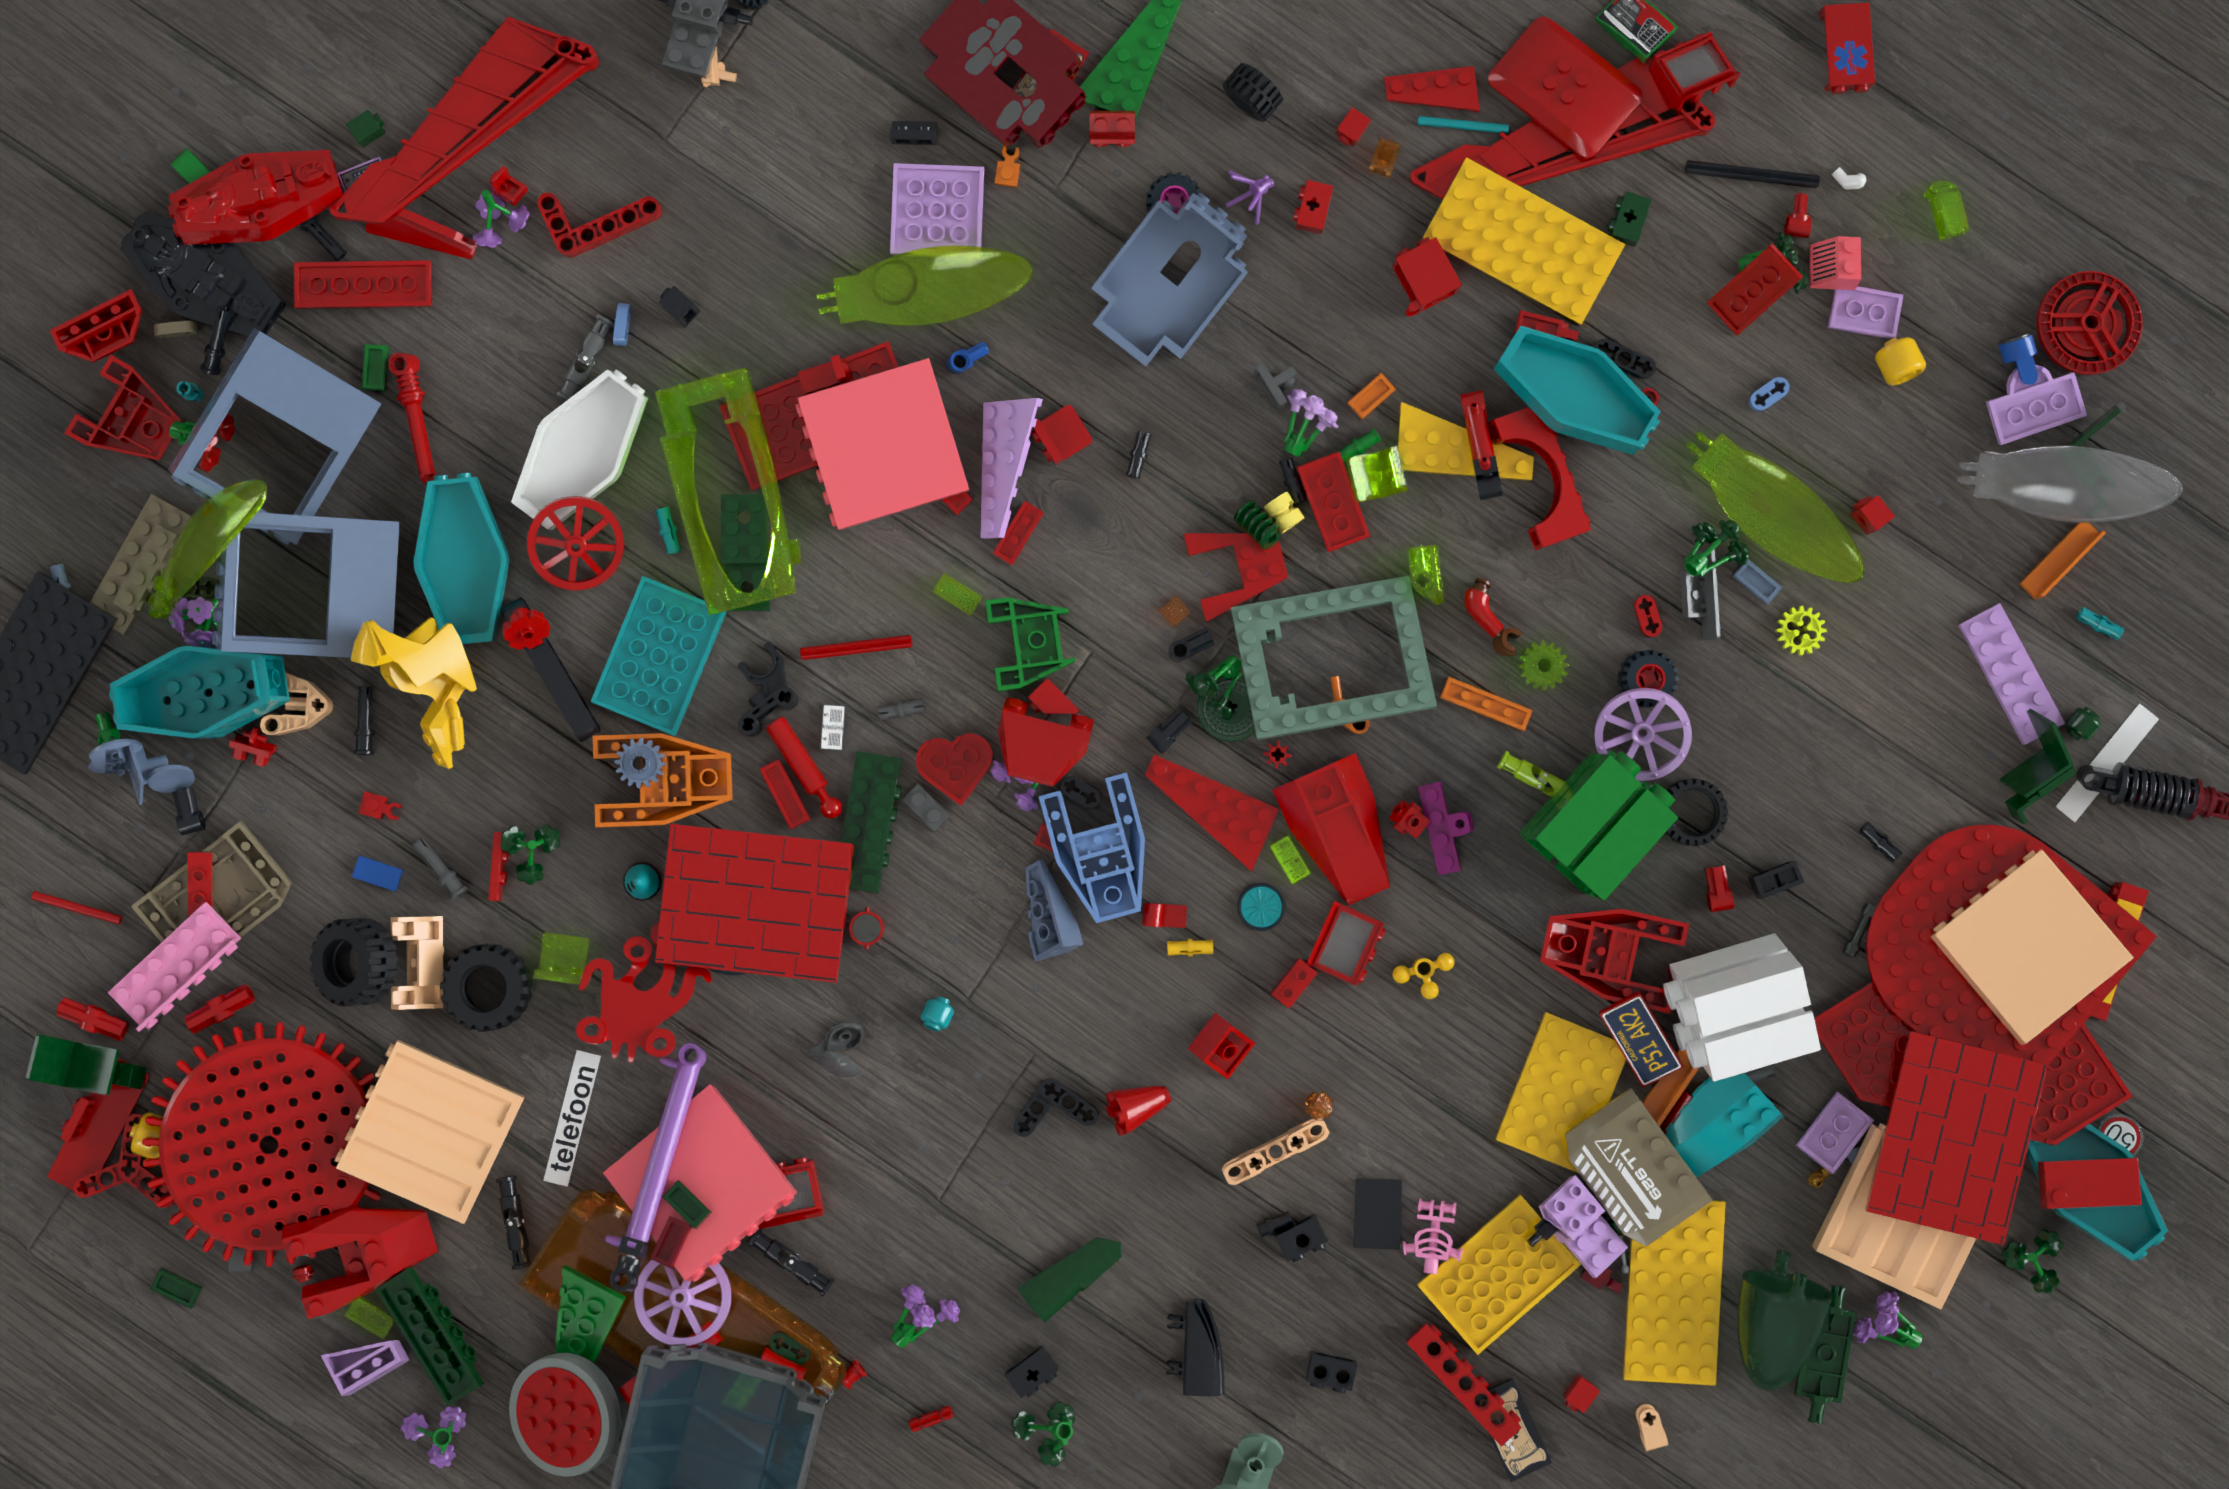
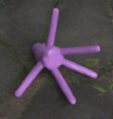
[1225,171,1274,225]

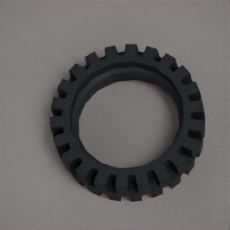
[1666,778,1728,846]

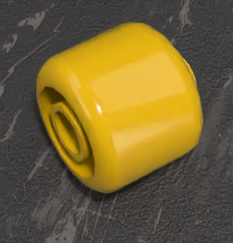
[1875,337,1926,386]
[129,1112,177,1158]

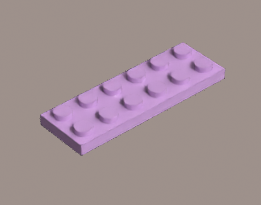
[1958,603,2065,745]

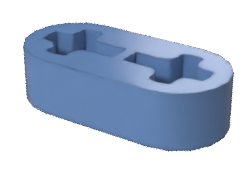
[613,303,631,347]
[1749,377,1789,412]

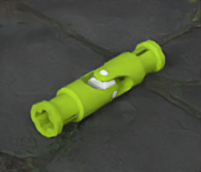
[1497,751,1565,797]

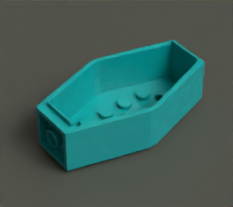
[109,646,290,738]

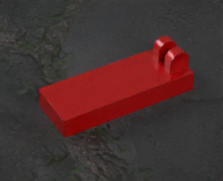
[993,501,1045,565]

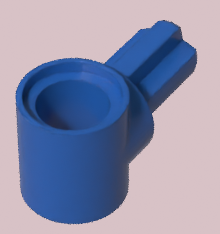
[946,342,989,374]

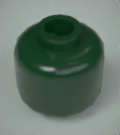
[2066,706,2101,741]

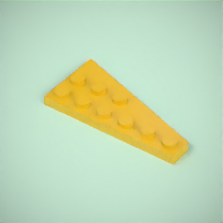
[1396,402,1534,481]

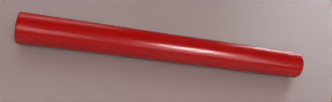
[31,891,122,925]

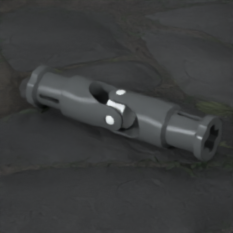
[555,314,615,401]

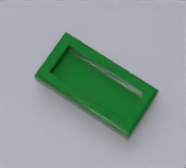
[362,344,389,392]

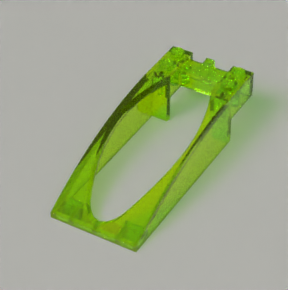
[655,368,796,615]

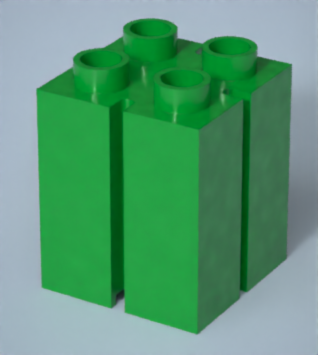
[1518,750,1679,901]

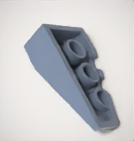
[1025,860,1083,961]

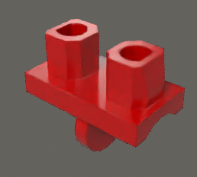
[229,726,277,767]

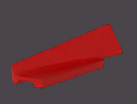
[365,208,478,259]

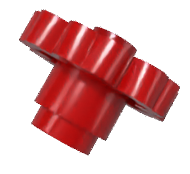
[502,608,550,650]

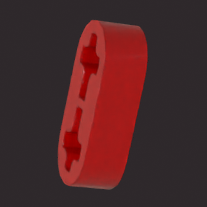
[1634,595,1662,638]

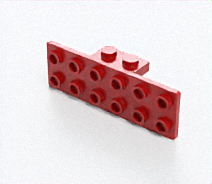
[47,1058,151,1194]

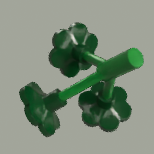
[500,824,560,885]
[2002,1229,2063,1294]

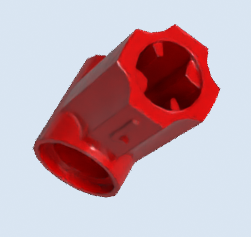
[1705,866,1734,913]

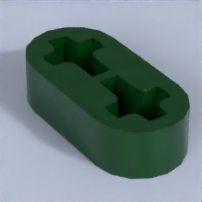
[770,1331,812,1364]

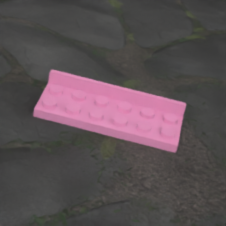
[108,902,241,1032]

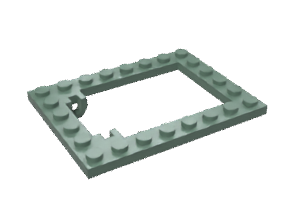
[1231,576,1437,740]

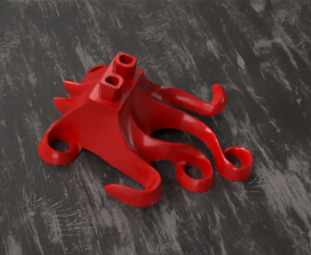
[576,922,712,1063]

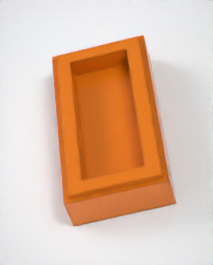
[1347,373,1396,420]

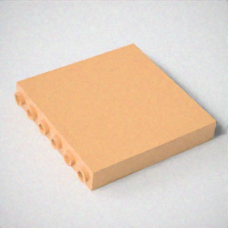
[1931,850,2134,1045]

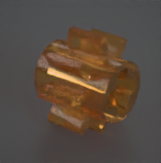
[1305,1090,1334,1120]

